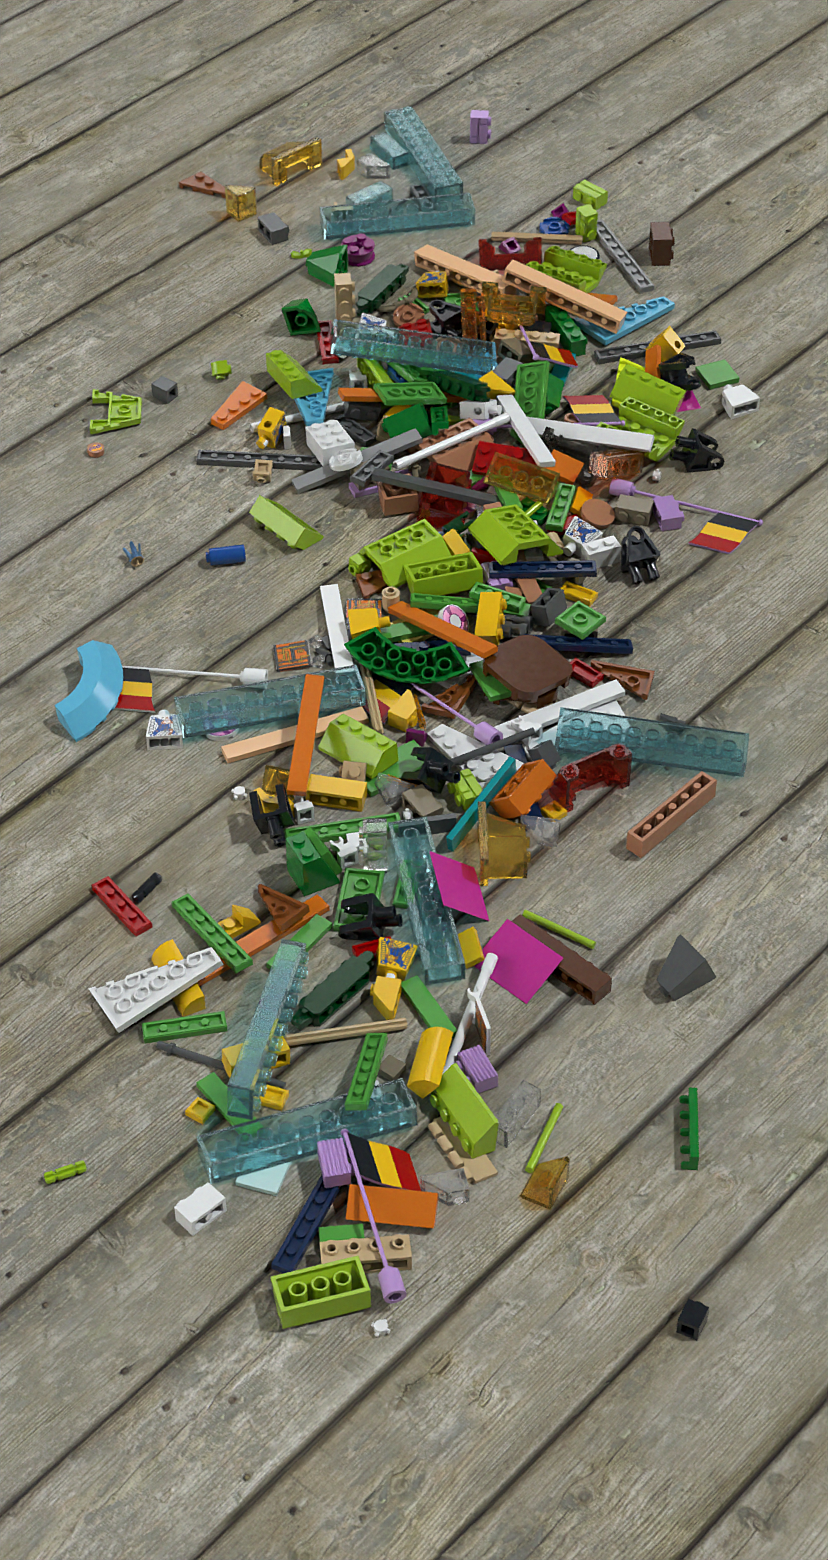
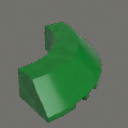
[344,627,470,684]

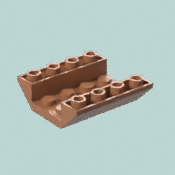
[406,418,494,484]

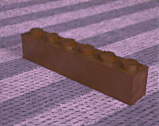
[511,914,612,1005]

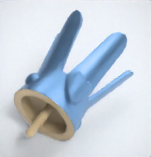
[123,541,144,567]

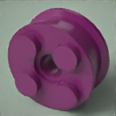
[341,233,375,267]

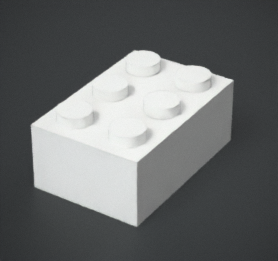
[305,420,355,466]

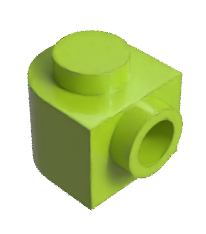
[211,360,232,380]
[348,553,371,576]

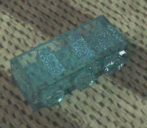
[369,132,409,170]
[346,181,393,217]

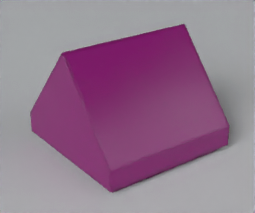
[405,728,428,747]

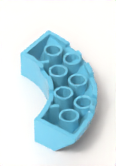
[55,640,123,742]

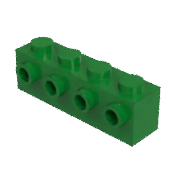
[545,305,588,357]

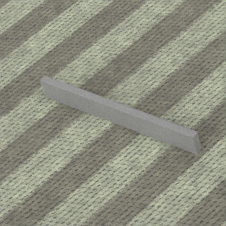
[596,220,654,294]
[292,428,423,494]

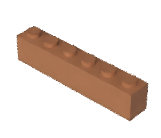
[626,771,717,858]

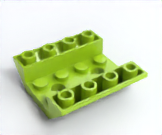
[526,246,607,293]
[596,397,685,462]
[468,504,563,565]
[358,519,452,588]

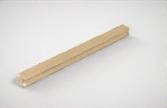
[491,232,583,245]
[359,663,384,734]
[284,1018,407,1046]

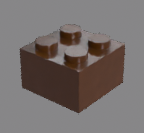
[649,222,675,266]

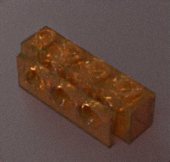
[460,288,487,358]
[588,449,645,480]

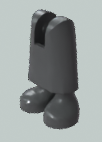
[501,614,534,638]

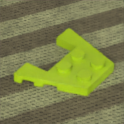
[90,389,142,434]

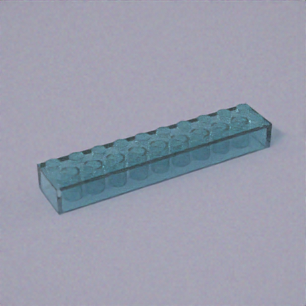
[384,106,463,204]
[319,192,475,240]
[331,319,497,376]
[174,665,366,738]
[555,707,749,777]
[388,816,466,986]
[227,939,309,1120]
[196,1078,417,1184]

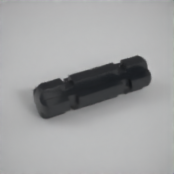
[131,872,162,903]

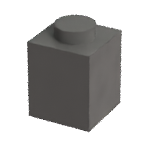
[151,376,178,404]
[528,740,562,769]

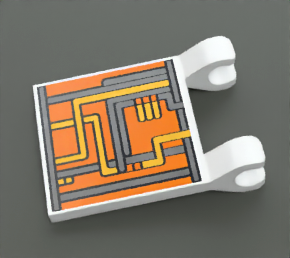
[467,986,491,1056]

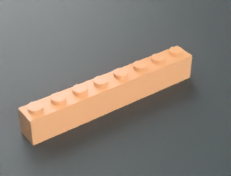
[414,244,517,303]
[502,260,627,334]

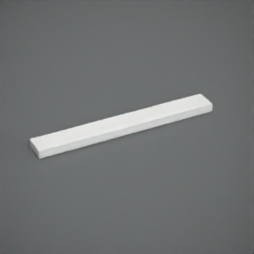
[496,395,556,468]
[527,417,655,453]
[320,584,355,677]
[494,679,625,739]

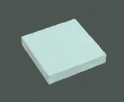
[235,1148,292,1196]

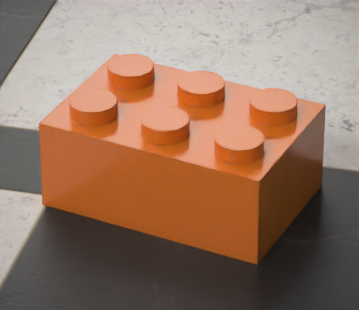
[489,759,557,820]

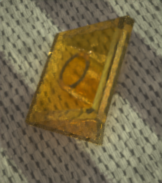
[225,185,257,222]
[261,765,295,801]
[520,1156,570,1210]

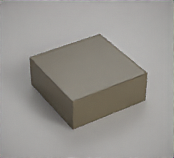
[378,1054,406,1082]

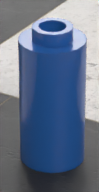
[206,544,246,566]

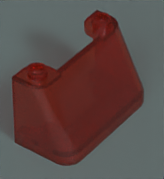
[477,237,542,271]
[416,461,472,529]
[548,744,632,812]

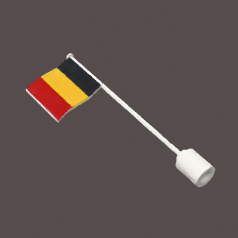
[114,666,268,713]

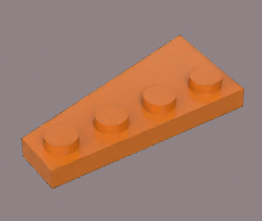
[211,381,268,430]

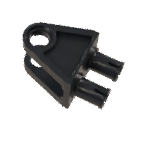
[429,300,475,340]
[659,353,701,391]
[669,428,725,473]
[621,526,661,585]
[401,747,461,794]
[249,783,295,847]
[338,893,403,941]

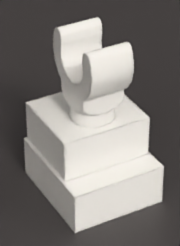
[349,368,367,388]
[511,715,543,747]
[293,795,315,825]
[330,837,359,869]

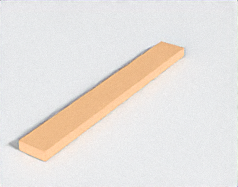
[221,706,369,763]

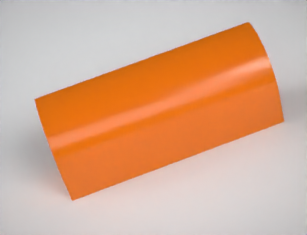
[346,1184,439,1229]

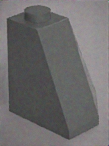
[656,934,716,1001]

